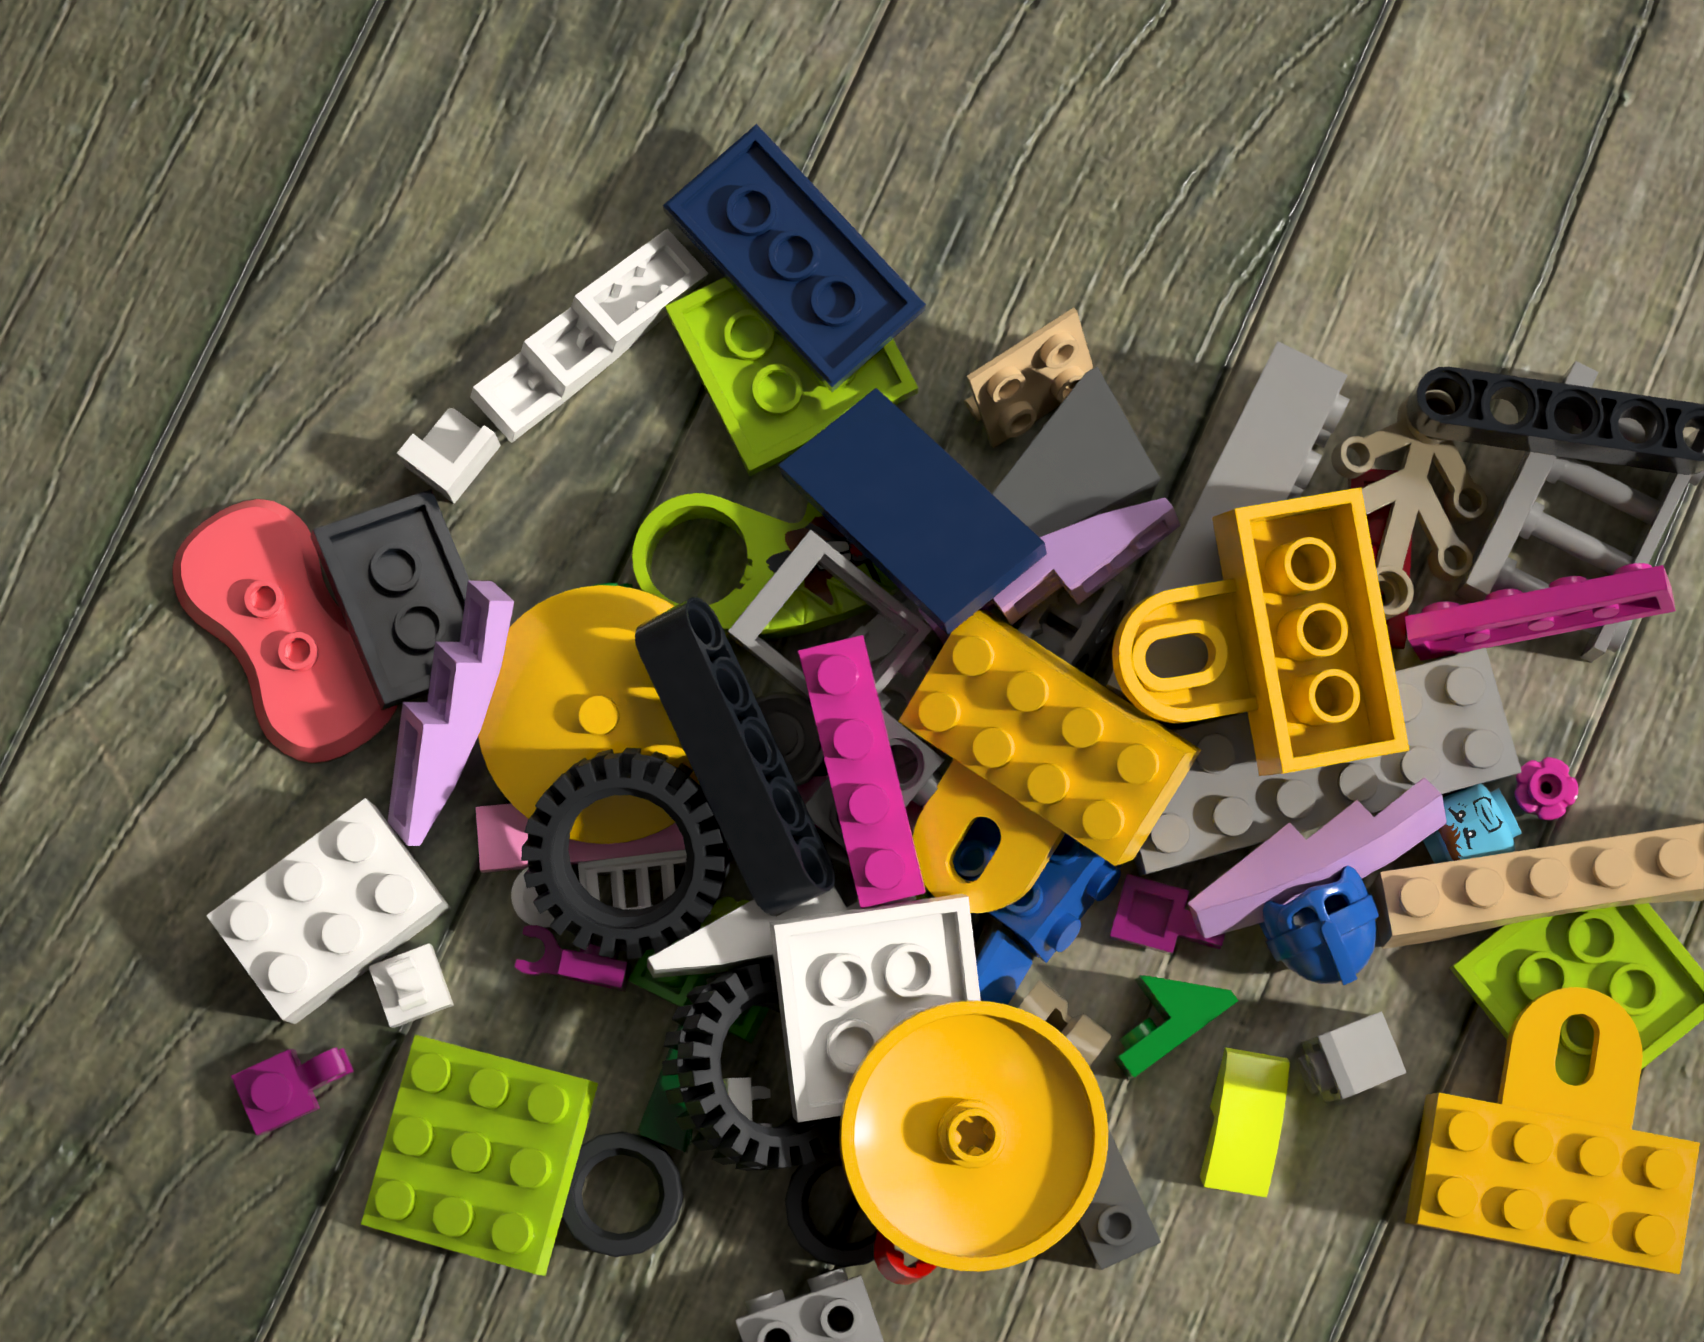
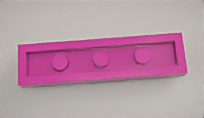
[1405,563,1676,661]
[798,635,926,908]

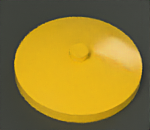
[478,585,700,844]
[839,1000,1108,1272]

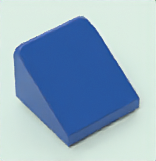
[976,930,1033,1005]

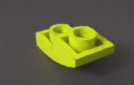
[1199,1047,1290,1198]

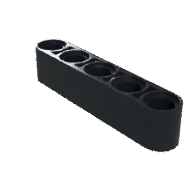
[1406,367,1704,475]
[635,597,835,916]

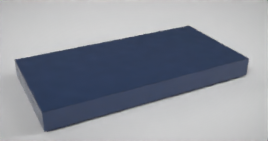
[663,124,926,392]
[779,388,1047,635]

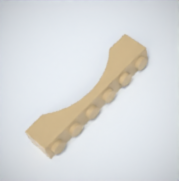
[1370,823,1704,949]

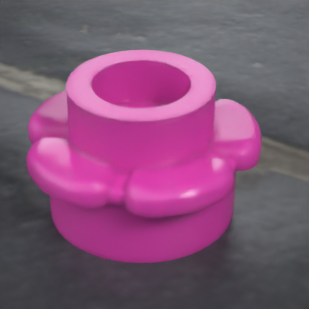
[1515,757,1578,820]

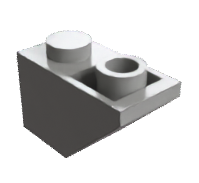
[1297,1011,1407,1103]

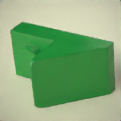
[1114,975,1239,1080]

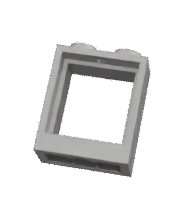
[726,530,932,710]

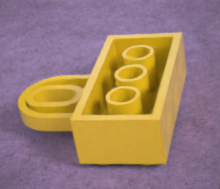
[1112,487,1409,776]
[898,610,1201,913]
[1405,987,1700,1274]

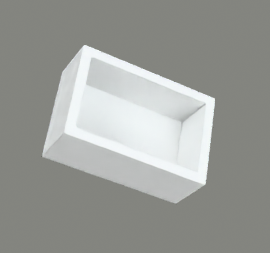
[206,798,451,1024]

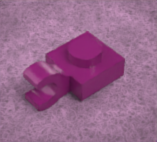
[1110,874,1225,955]
[515,925,631,992]
[231,1047,354,1136]

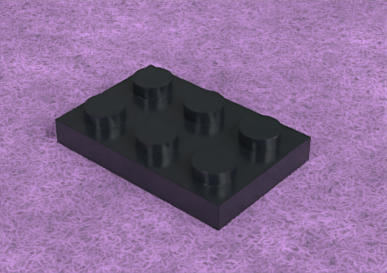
[310,489,470,710]

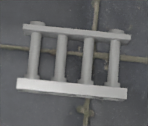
[1455,361,1704,663]

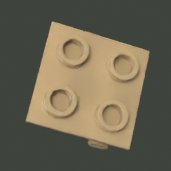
[964,307,1094,448]

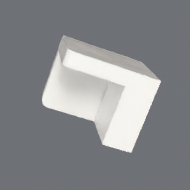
[397,408,501,504]

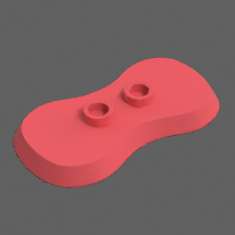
[173,499,397,763]

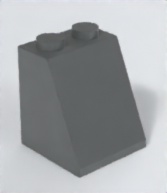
[992,366,1160,537]

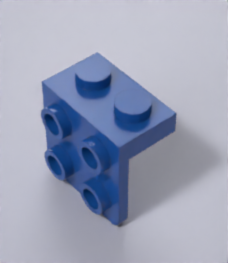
[953,817,1124,963]

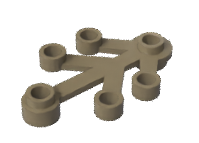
[1331,390,1488,620]

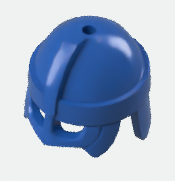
[1259,866,1379,986]

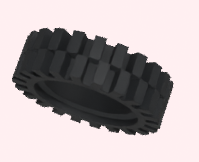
[521,748,731,959]
[662,961,841,1171]

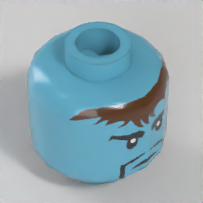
[1423,784,1522,864]

